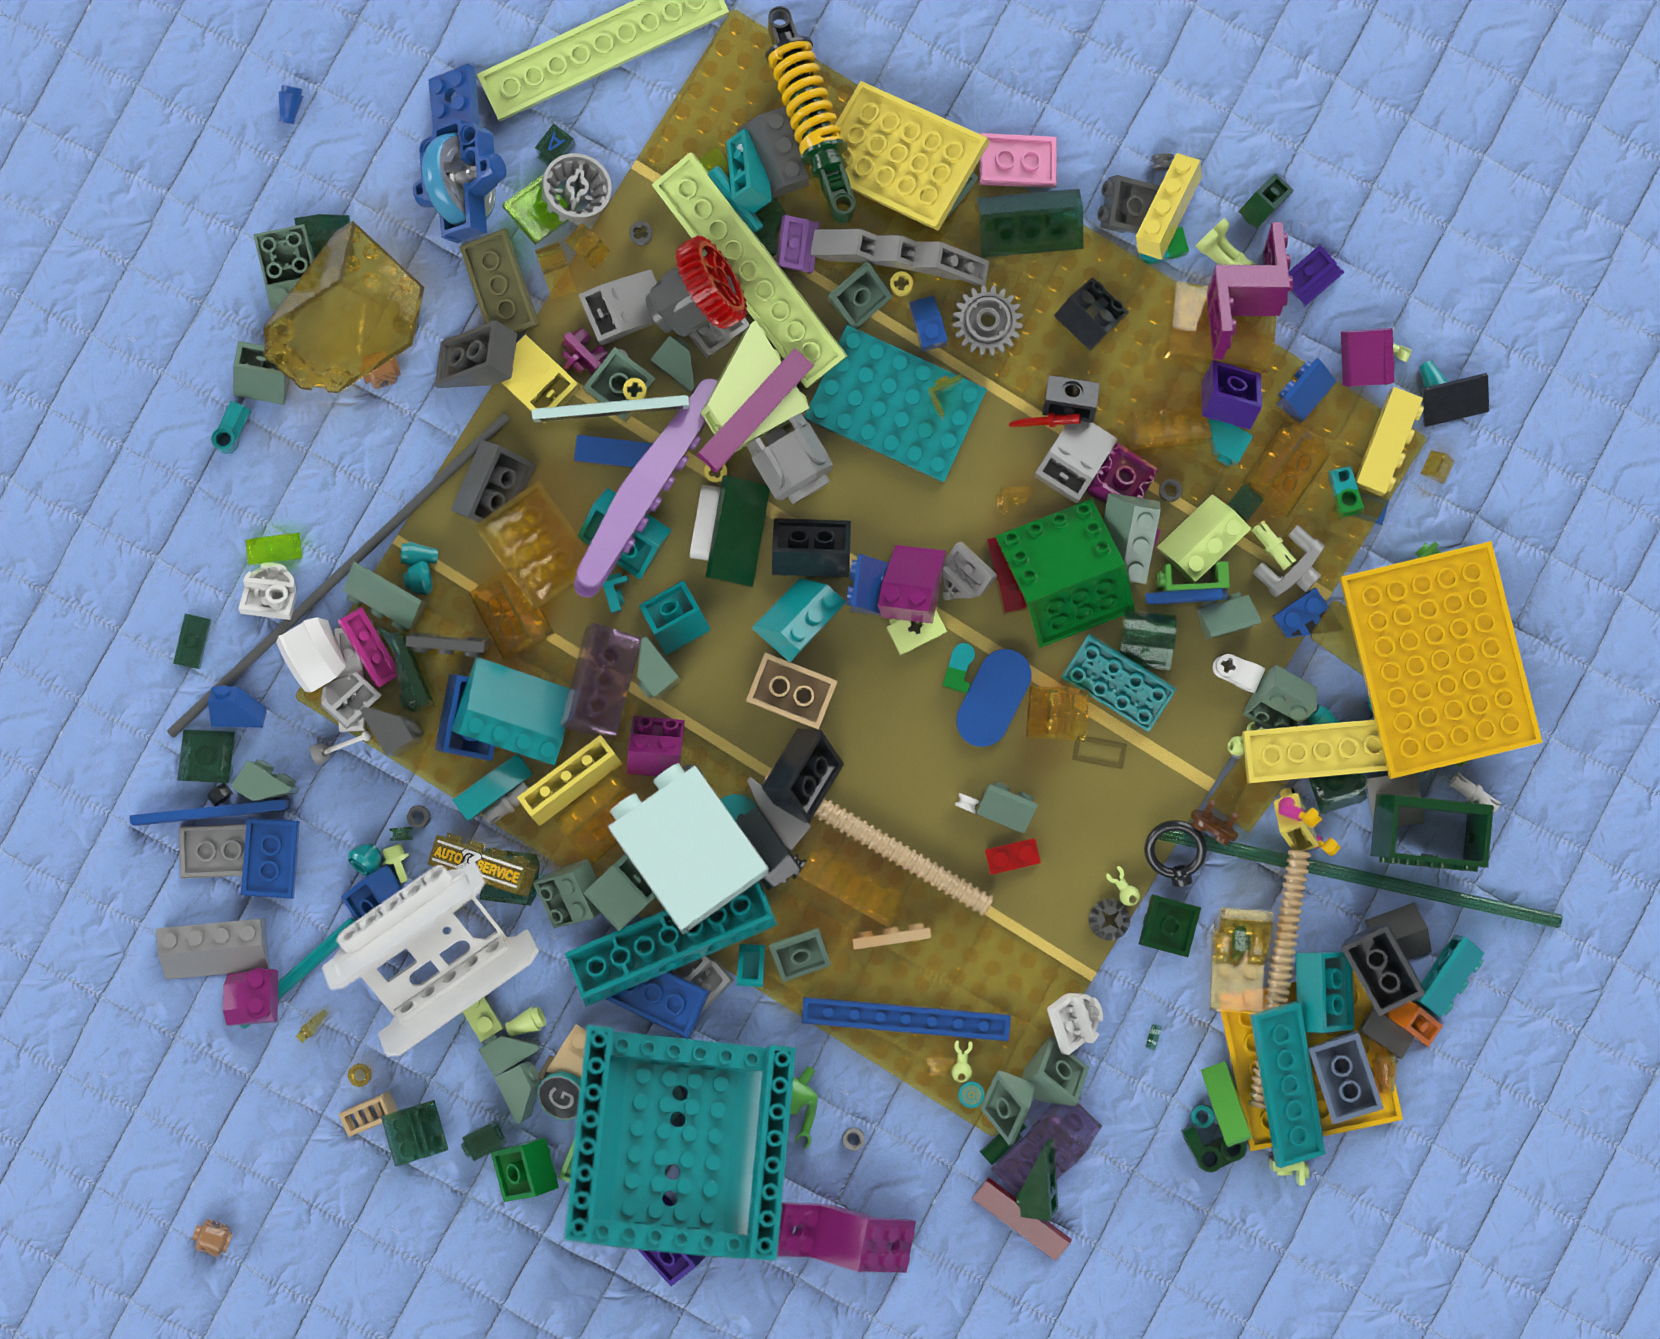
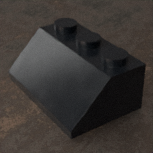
[772,518,851,578]
[762,728,844,823]
[1341,924,1426,1016]

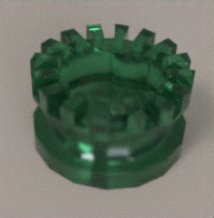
[389,827,413,841]

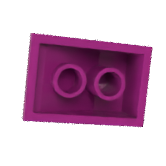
[878,545,946,624]

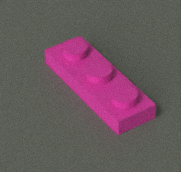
[338,607,401,688]

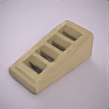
[338,1091,399,1137]

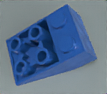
[846,554,888,616]

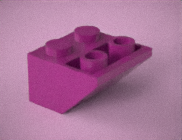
[627,716,685,776]

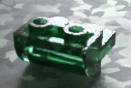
[1120,610,1177,671]
[381,1100,449,1167]

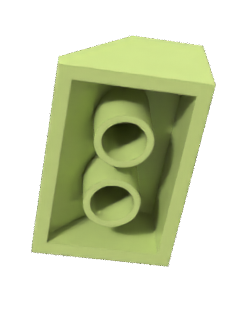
[1156,494,1251,584]

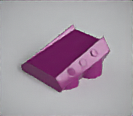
[1341,328,1395,387]
[1087,443,1159,503]

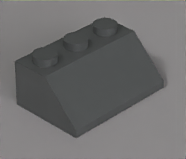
[737,107,809,198]
[450,440,536,535]
[360,707,424,757]

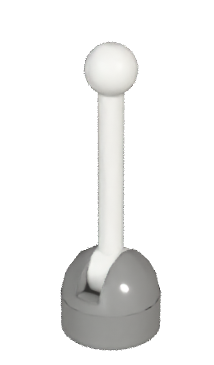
[310,731,372,765]

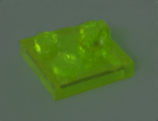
[502,175,569,245]

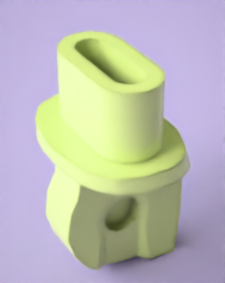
[382,844,409,883]

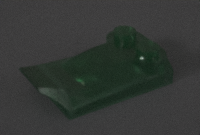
[377,627,435,713]

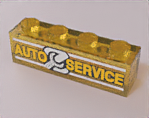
[427,832,537,897]

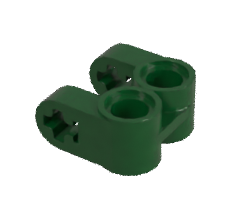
[1181,1125,1247,1172]

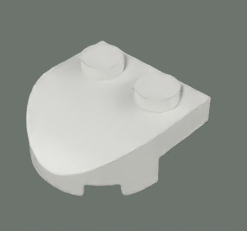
[239,562,297,620]
[1047,993,1103,1055]

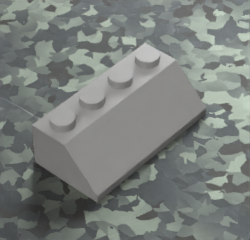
[156,918,270,979]

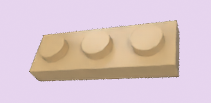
[852,923,931,949]

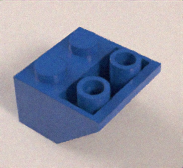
[1276,358,1337,424]

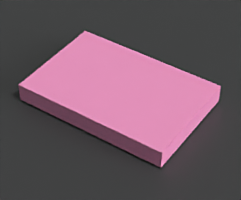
[979,133,1057,188]

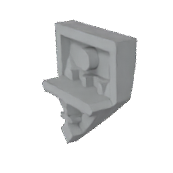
[942,542,997,600]

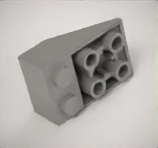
[578,269,657,346]
[1033,421,1118,504]

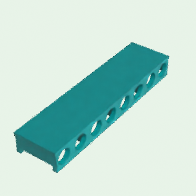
[564,880,778,1007]

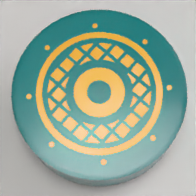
[958,1081,984,1108]

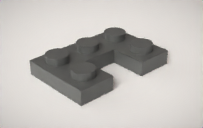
[406,632,491,657]

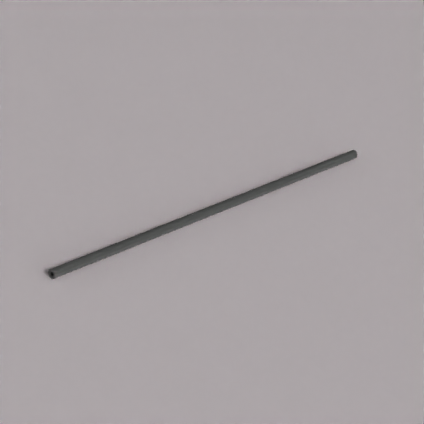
[167,412,511,738]

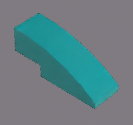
[452,754,533,821]

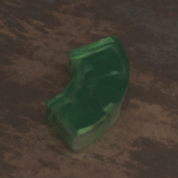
[754,197,787,257]

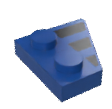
[1272,588,1343,638]

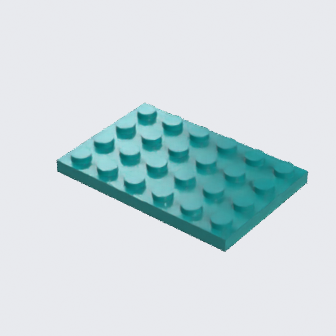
[804,325,987,483]

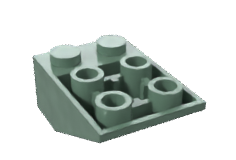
[253,224,325,311]

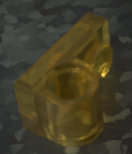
[535,242,577,300]

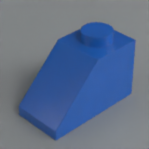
[909,296,948,352]
[208,685,267,728]

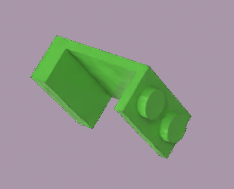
[1156,561,1230,592]

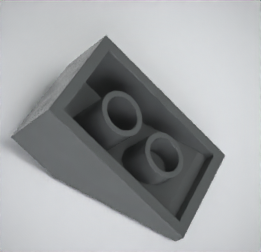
[435,320,517,388]

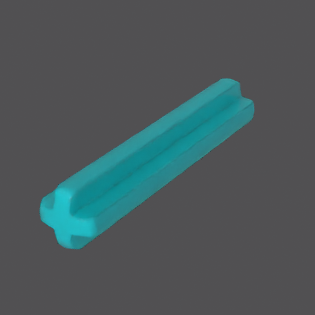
[708,166,763,233]

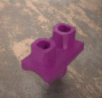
[561,328,608,375]

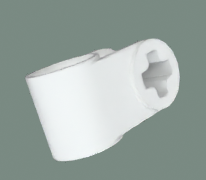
[1212,654,1265,693]

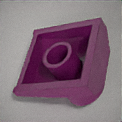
[223,968,278,1026]

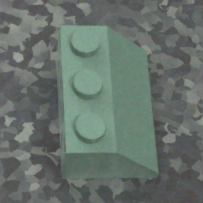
[1103,493,1161,584]
[342,561,428,632]
[637,636,682,700]

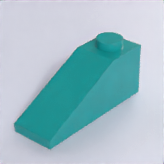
[726,128,772,213]

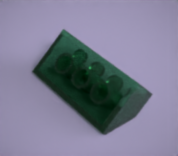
[977,189,1084,258]

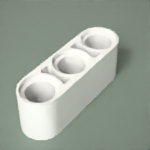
[690,484,721,561]

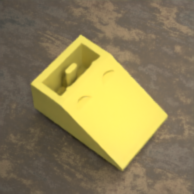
[501,335,580,425]

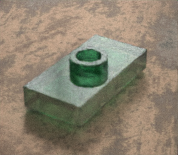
[173,613,212,670]

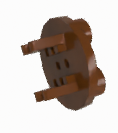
[1191,799,1239,845]

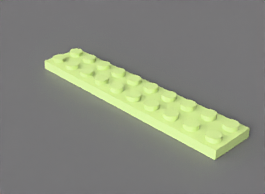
[477,0,730,122]
[652,152,848,388]

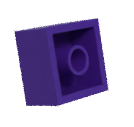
[1201,360,1262,429]

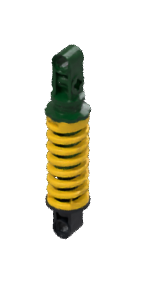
[765,6,855,223]

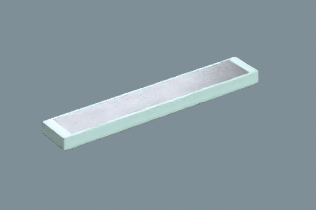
[532,395,690,423]

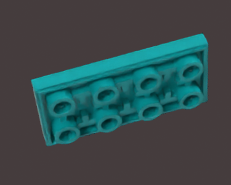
[1061,634,1177,732]

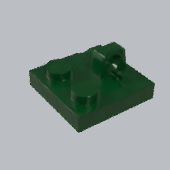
[1139,894,1201,958]

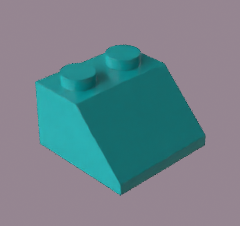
[639,580,711,655]

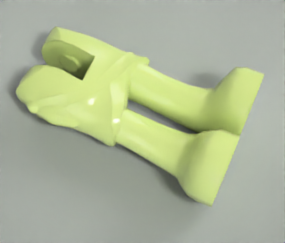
[1195,218,1256,265]

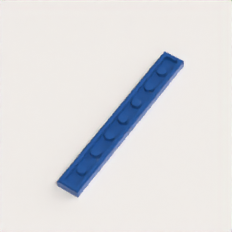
[802,997,1011,1041]

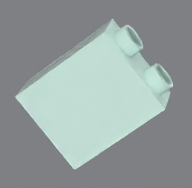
[608,763,768,934]

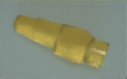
[295,1010,328,1043]

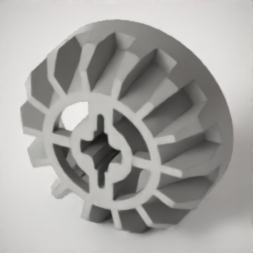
[540,153,612,225]

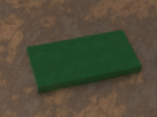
[705,475,770,587]

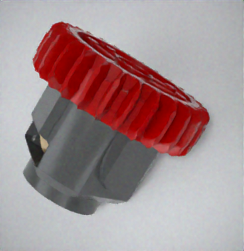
[645,235,747,337]

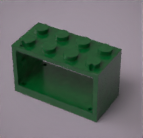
[1370,794,1494,872]

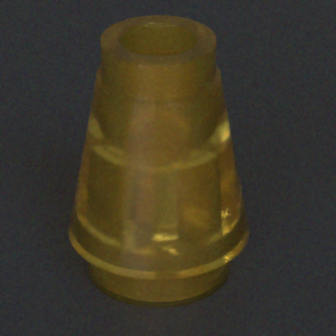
[1372,1052,1399,1092]

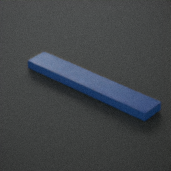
[129,799,290,826]

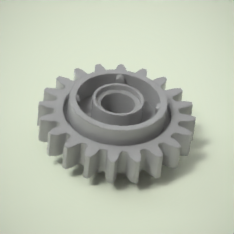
[952,285,1023,357]

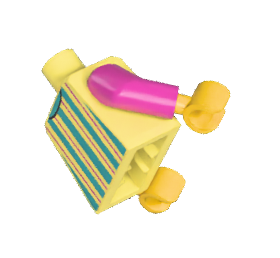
[1274,788,1341,856]

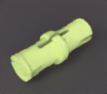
[1251,520,1296,571]

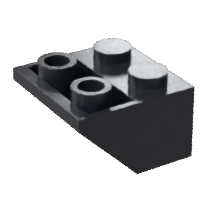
[1053,277,1129,351]

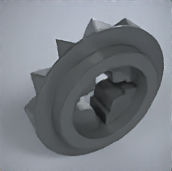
[1089,899,1130,941]

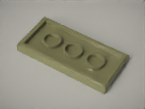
[459,228,540,334]

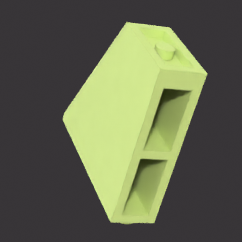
[701,321,810,453]

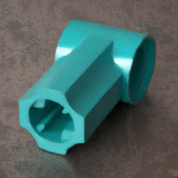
[211,401,252,454]

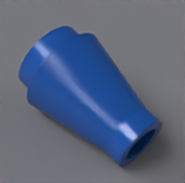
[278,85,304,124]

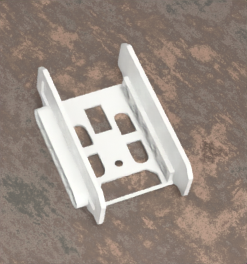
[322,861,539,1056]

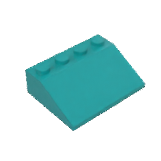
[451,657,572,765]

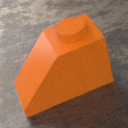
[1383,1001,1443,1047]

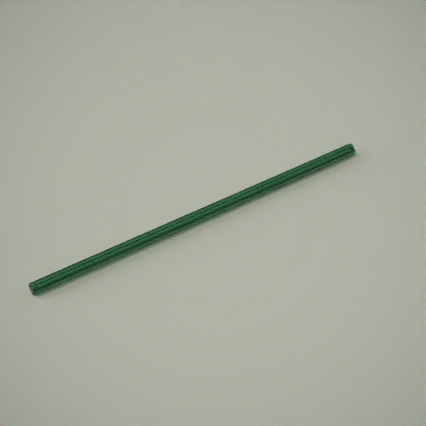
[1158,831,1563,928]

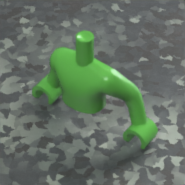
[790,1066,818,1148]

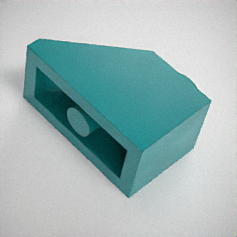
[1203,417,1253,466]

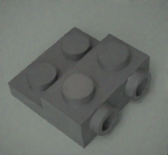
[1097,175,1160,234]

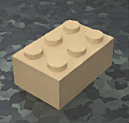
[746,653,838,730]

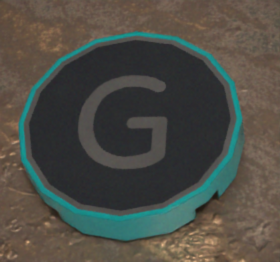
[537,1071,581,1121]

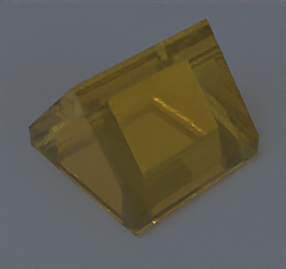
[1420,450,1455,484]

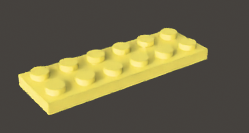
[1242,720,1388,784]

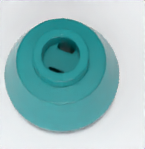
[404,561,433,596]
[348,843,382,876]

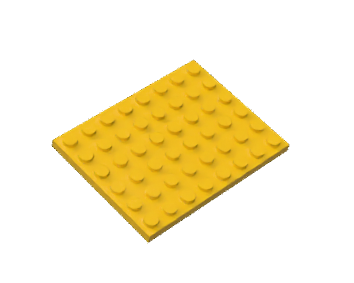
[1339,541,1543,779]

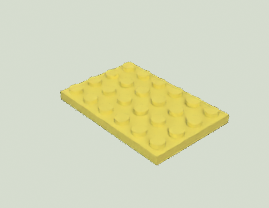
[810,81,990,231]

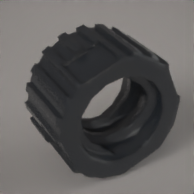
[207,783,233,807]

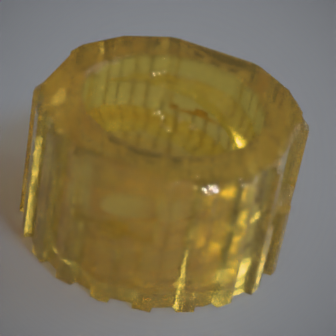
[347,1063,372,1087]

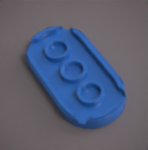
[956,649,1031,747]

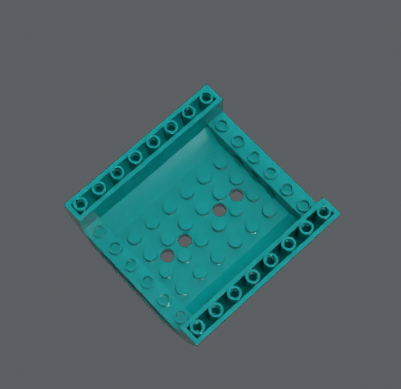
[564,1025,796,1261]

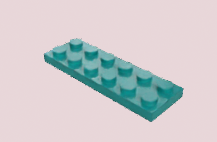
[1250,1002,1326,1168]

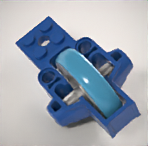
[413,64,506,243]

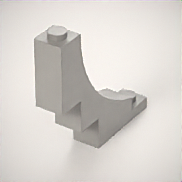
[810,229,989,286]

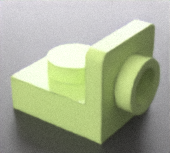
[1269,1157,1309,1186]

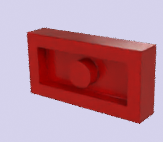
[984,838,1041,875]

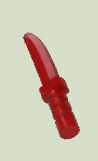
[1009,413,1081,427]

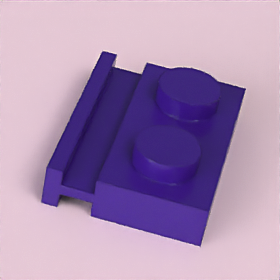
[1288,244,1345,307]

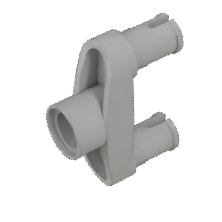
[1253,525,1325,598]

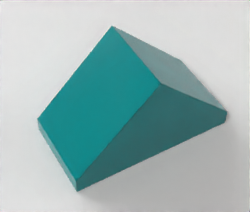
[736,944,765,987]

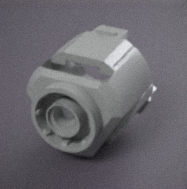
[746,413,833,505]

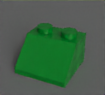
[490,1137,559,1202]

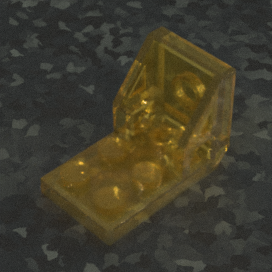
[1209,908,1273,1013]

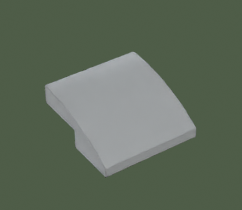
[689,318,750,359]
[1366,773,1425,827]

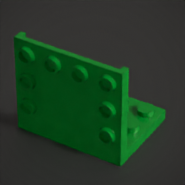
[996,498,1135,648]

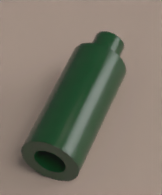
[979,1123,1027,1165]

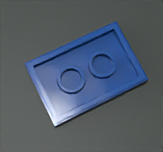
[241,818,300,899]

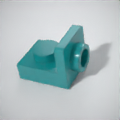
[603,573,629,614]

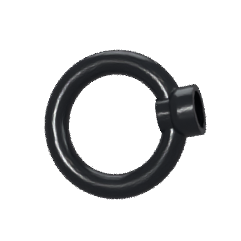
[1144,820,1207,887]

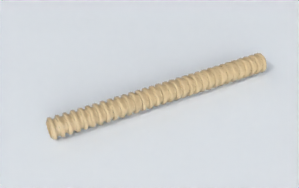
[763,768,994,916]
[1248,849,1311,1109]

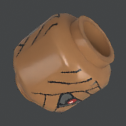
[361,352,401,389]
[192,1219,233,1257]

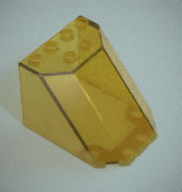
[264,221,425,393]

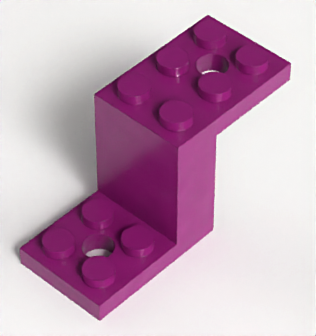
[1206,222,1293,359]
[777,1202,916,1273]

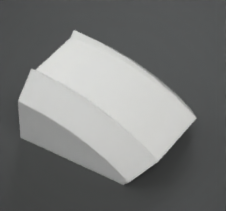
[276,617,346,692]

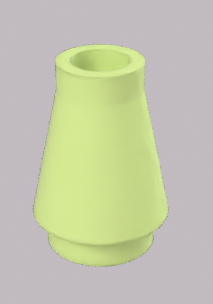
[505,1006,546,1037]

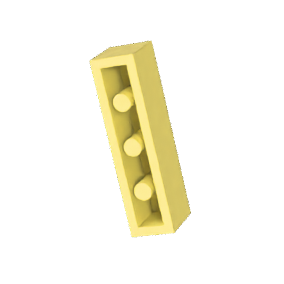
[1136,153,1202,260]
[1355,387,1424,496]
[517,735,623,826]

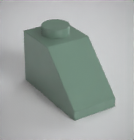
[651,336,695,395]
[479,1034,541,1077]
[494,1060,541,1124]

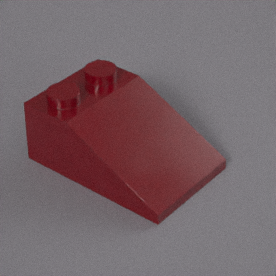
[987,537,1028,615]

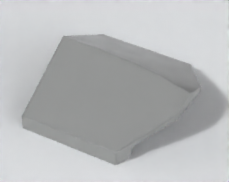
[320,672,382,729]

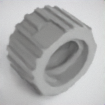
[842,1127,865,1151]

